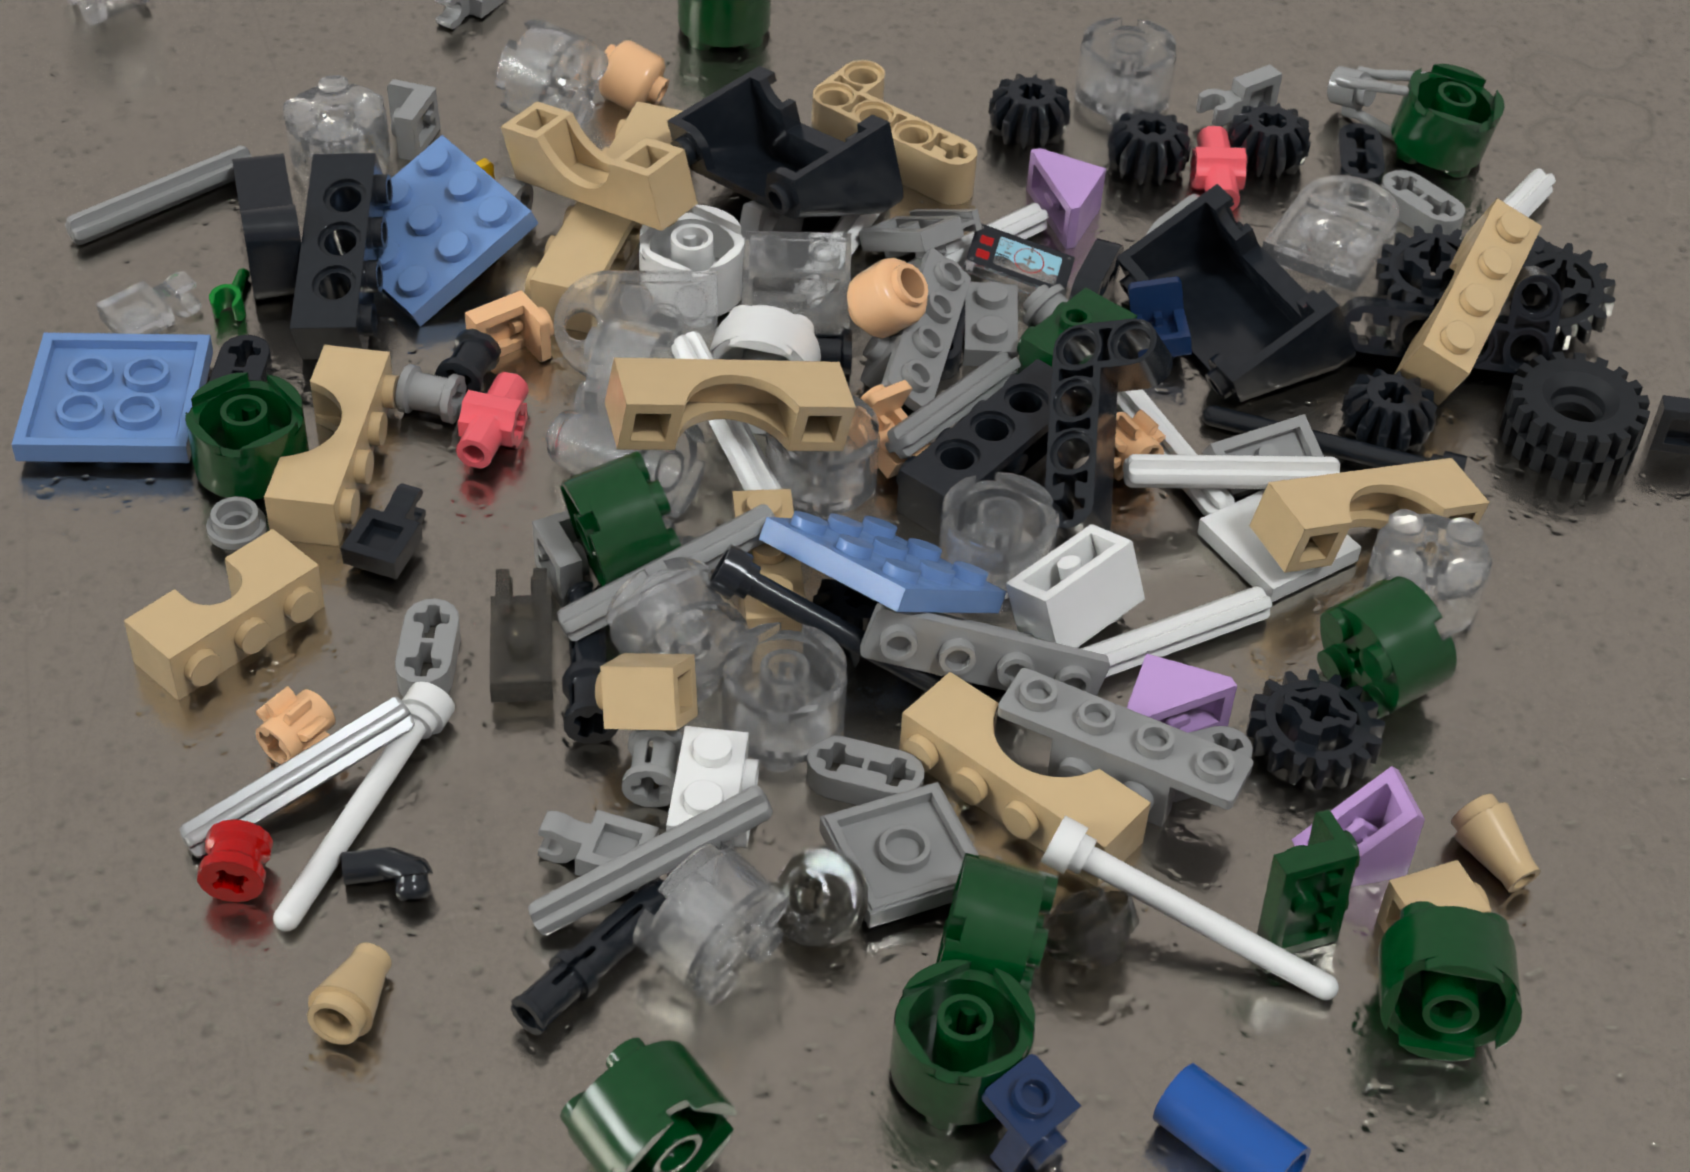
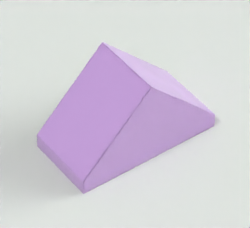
[1026,148,1106,249]
[1127,653,1237,733]
[1292,766,1425,887]

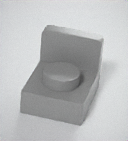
[387,79,441,160]
[532,511,589,608]

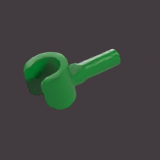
[209,268,250,321]

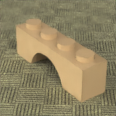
[501,101,698,231]
[1394,198,1542,405]
[264,345,399,547]
[604,357,856,451]
[1249,458,1490,573]
[899,672,1151,888]

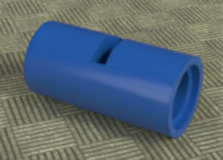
[1153,1063,1311,1172]

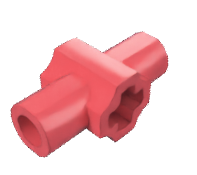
[1190,126,1247,211]
[456,372,529,469]

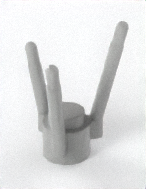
[1327,66,1425,141]

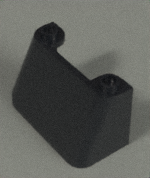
[667,66,904,219]
[1116,184,1356,403]

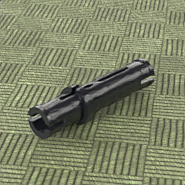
[510,878,679,1035]

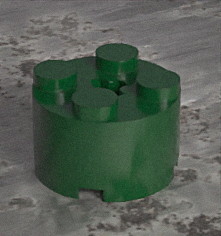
[678,0,771,50]
[1391,64,1505,178]
[185,372,309,504]
[560,451,681,587]
[1317,576,1457,719]
[936,853,1059,995]
[1378,901,1522,1061]
[890,959,1035,1130]
[560,1037,737,1172]

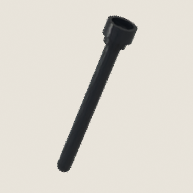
[1202,405,1468,471]
[707,544,944,692]

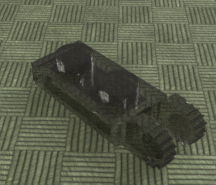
[490,568,553,703]

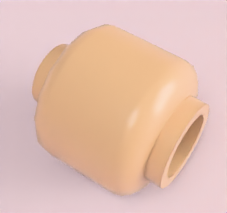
[594,40,670,112]
[847,257,929,339]

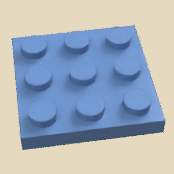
[378,135,539,327]
[11,332,213,463]
[759,511,1007,613]

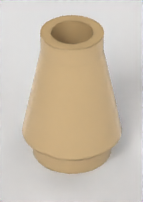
[1451,794,1541,893]
[307,943,392,1045]

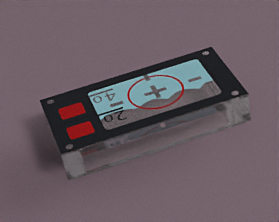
[962,223,1075,295]

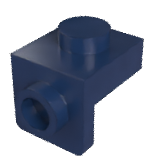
[1128,276,1192,359]
[982,1054,1081,1172]

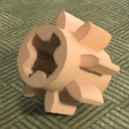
[1114,409,1166,481]
[256,686,336,764]

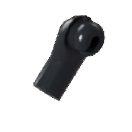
[341,847,433,901]

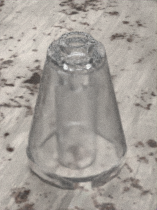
[546,409,705,519]

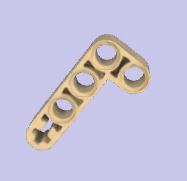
[811,60,977,205]

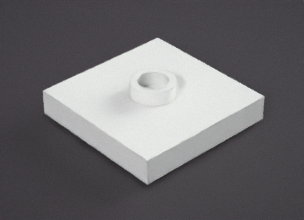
[1197,489,1361,602]

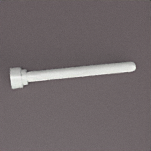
[273,682,455,932]
[1040,815,1339,1000]

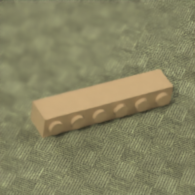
[525,101,682,334]

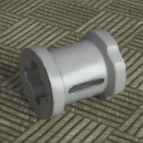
[395,364,466,424]
[622,730,683,808]

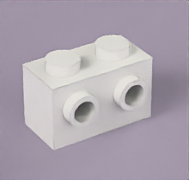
[1006,524,1145,648]
[666,726,759,881]

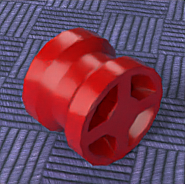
[197,819,273,902]

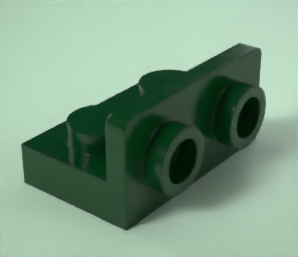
[1257,809,1360,954]

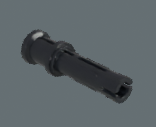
[562,581,618,744]

